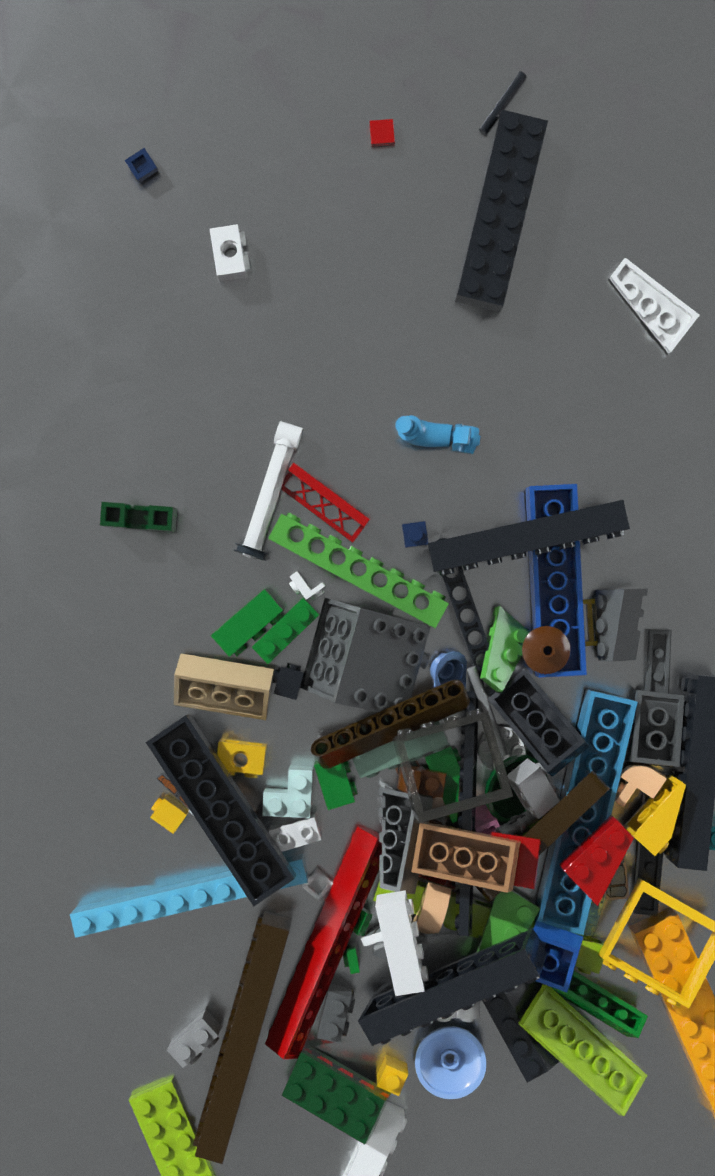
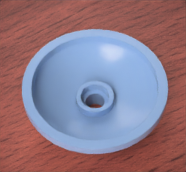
[415,1026,486,1099]

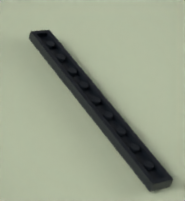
[455,691,479,936]

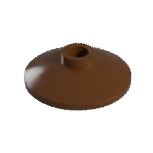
[522,626,570,674]

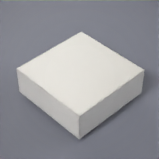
[301,867,333,901]

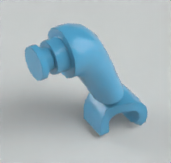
[396,415,481,454]

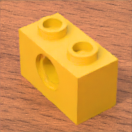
[217,739,267,778]

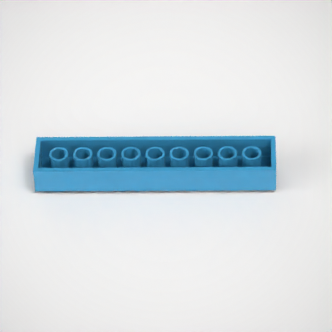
[534,689,638,935]

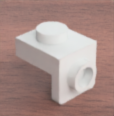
[289,571,326,601]

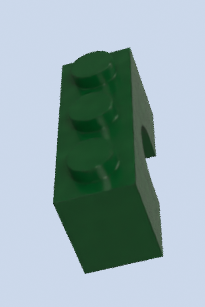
[100,502,177,532]

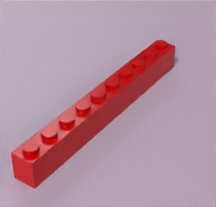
[265,827,382,1060]

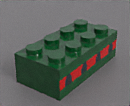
[281,1045,391,1145]

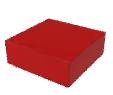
[369,119,395,147]

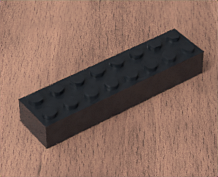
[455,110,548,312]
[428,500,630,576]
[664,672,715,871]
[145,714,296,907]
[358,928,547,1046]

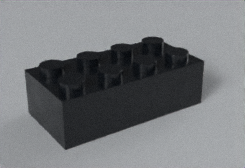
[488,669,589,777]

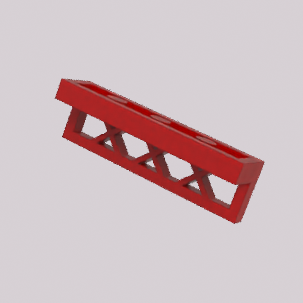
[281,463,370,543]

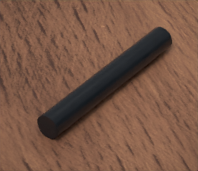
[479,71,527,135]

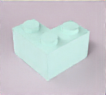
[262,765,313,818]

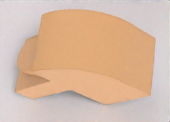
[615,763,667,807]
[413,882,452,934]

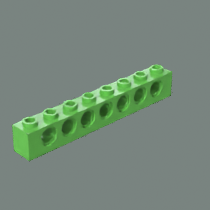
[268,512,449,629]

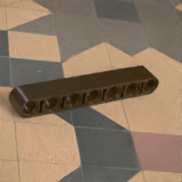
[311,680,470,769]
[475,771,610,902]

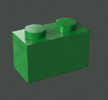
[314,761,358,810]

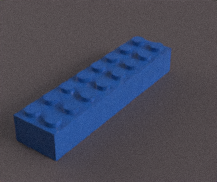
[525,484,587,678]

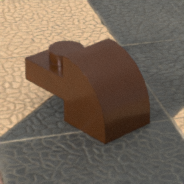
[397,763,447,798]

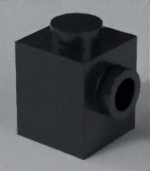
[272,662,305,700]

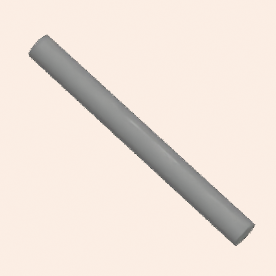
[467,666,508,757]

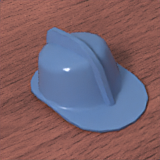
[430,651,467,689]

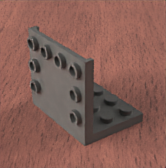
[300,598,431,712]

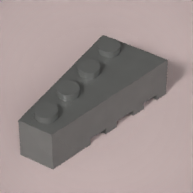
[379,787,433,894]

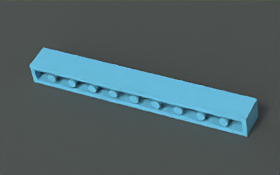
[70,854,309,938]

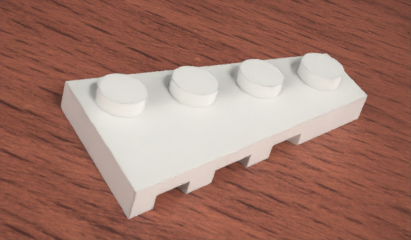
[609,258,699,354]

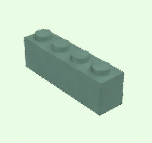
[352,720,449,778]

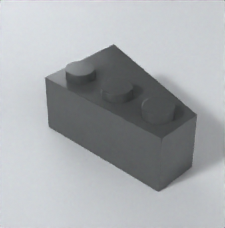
[595,588,648,661]

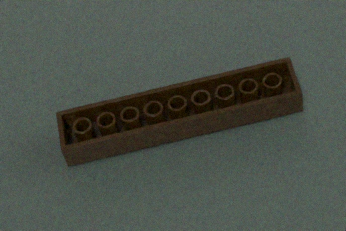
[193,911,292,1164]

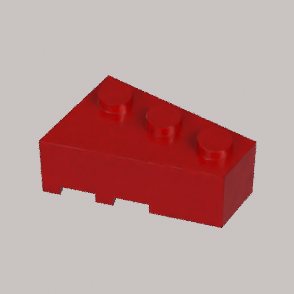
[559,815,634,906]

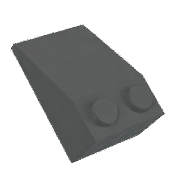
[625,690,685,767]

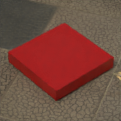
[491,832,541,889]

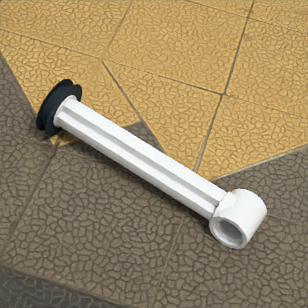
[233,421,303,561]

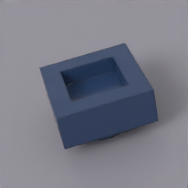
[125,148,158,183]
[402,521,428,548]

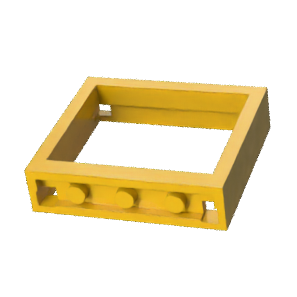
[598,878,715,1008]

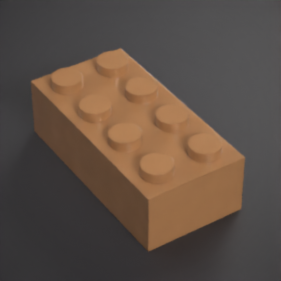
[411,822,521,893]

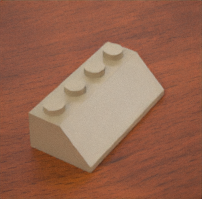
[174,654,274,720]

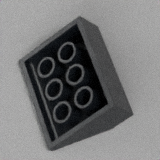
[482,981,560,1083]

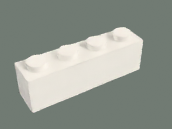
[375,890,429,996]
[343,1101,407,1176]

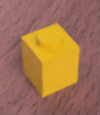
[150,794,189,834]
[376,1055,408,1096]

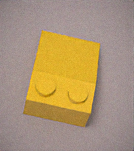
[623,775,686,856]

